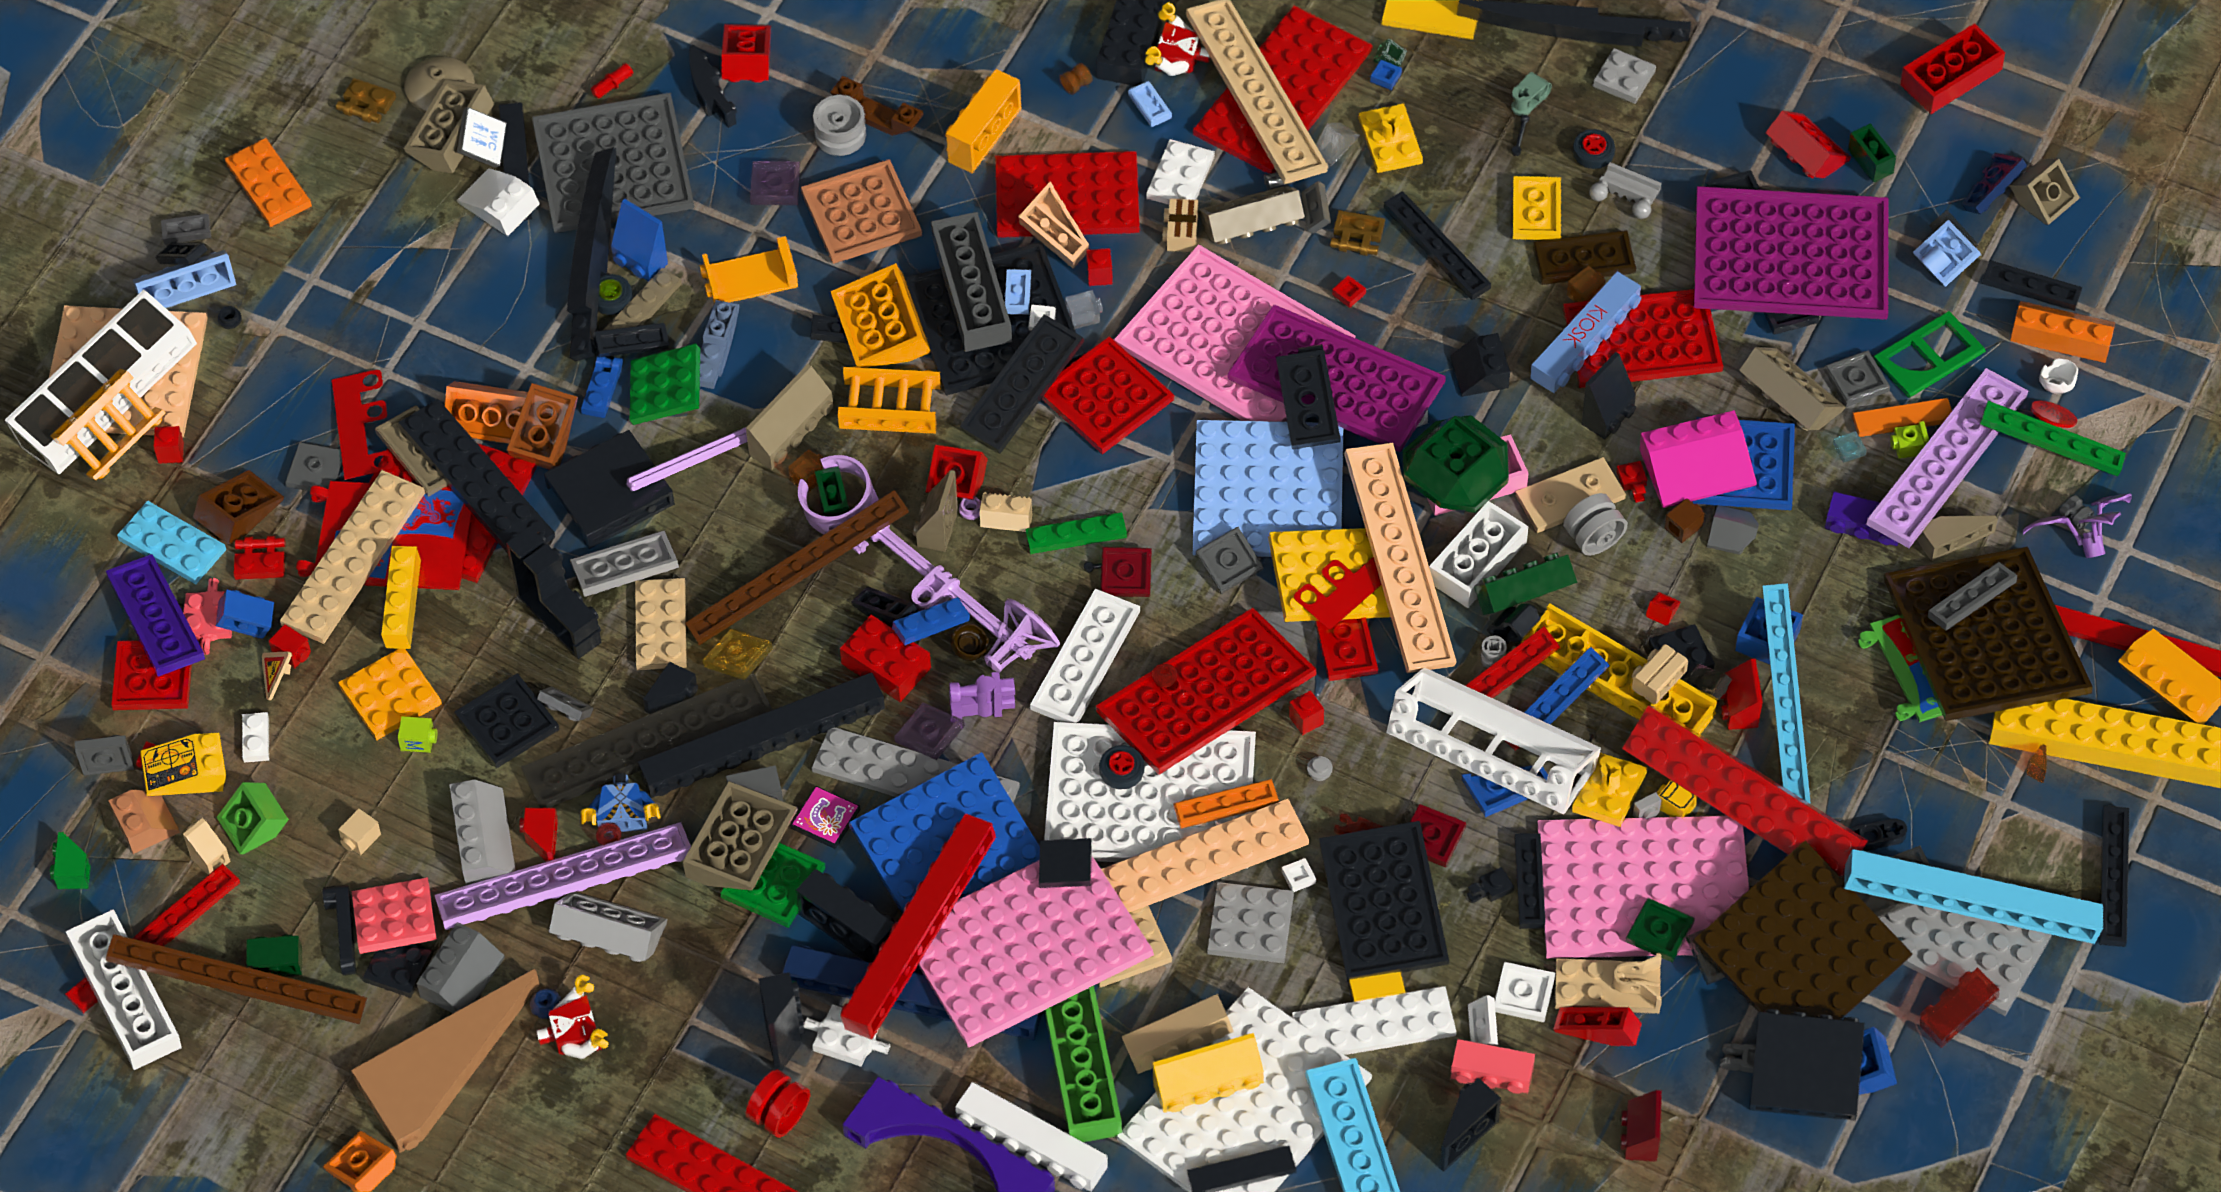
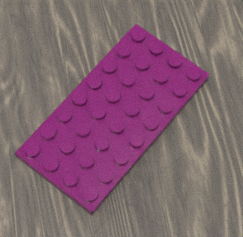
[1228,304,1446,452]

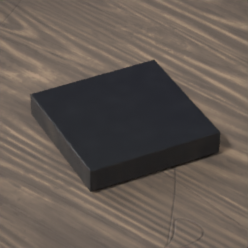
[1039,838,1092,888]

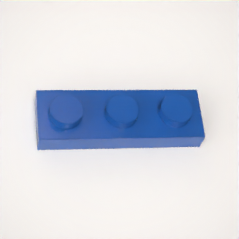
[892,597,970,646]

